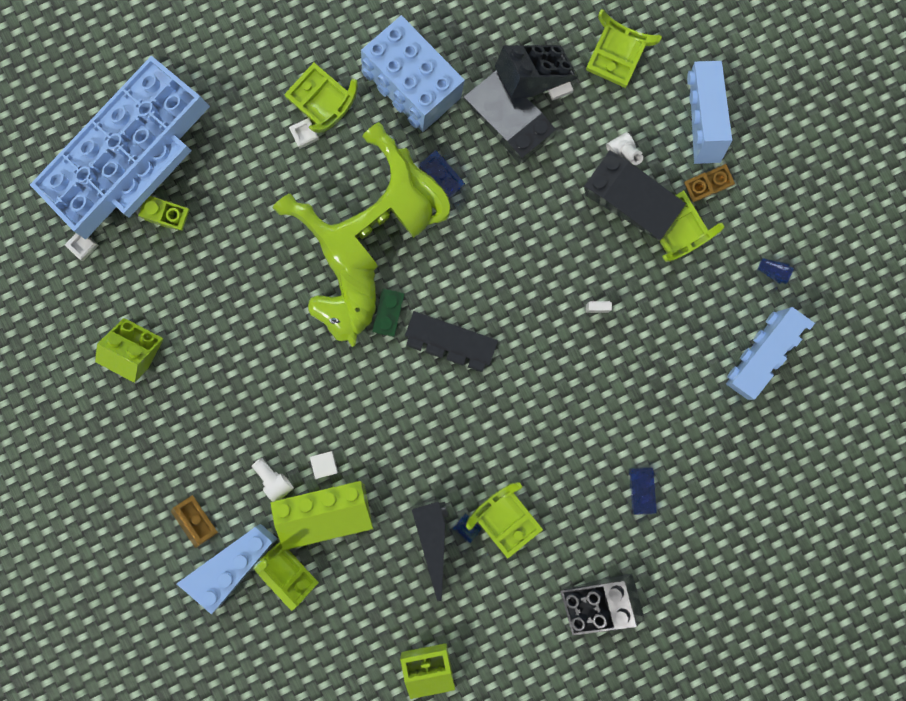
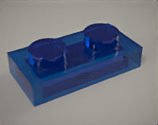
[419,150,465,199]
[629,467,657,515]

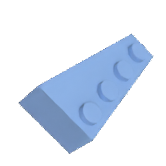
[687,61,732,164]
[726,307,815,400]
[177,524,278,614]

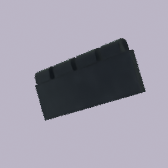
[405,311,498,372]

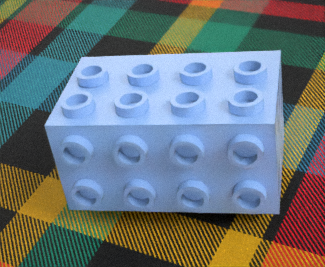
[361,15,465,132]

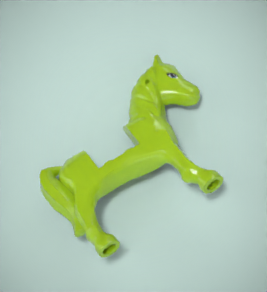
[272,122,450,347]

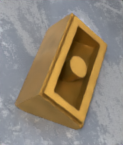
[171,495,218,548]

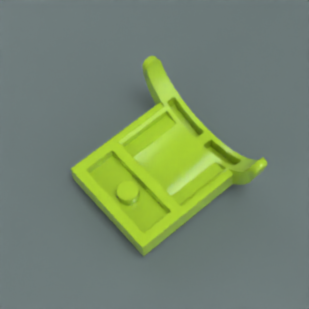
[586,9,662,88]
[284,62,358,133]
[660,191,724,262]
[466,482,543,559]
[253,542,319,611]

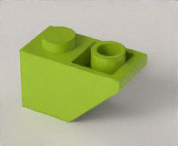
[138,196,190,231]

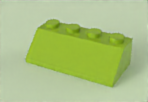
[270,481,373,551]

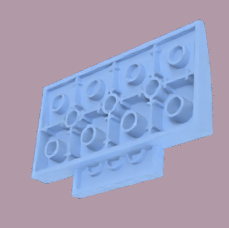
[30,56,210,239]

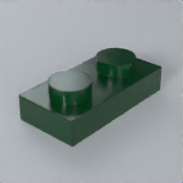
[372,288,405,338]

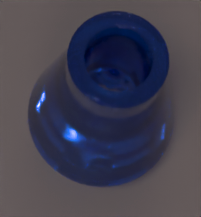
[757,258,794,284]

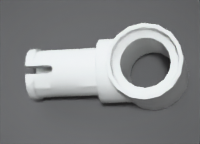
[606,132,643,165]
[251,458,294,502]

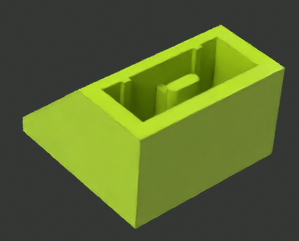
[95,318,163,383]
[400,643,456,699]

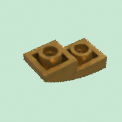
[684,164,735,203]

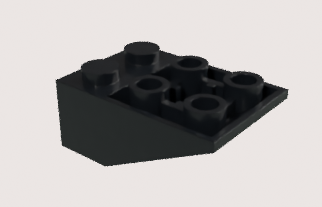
[495,45,578,98]
[561,573,644,636]

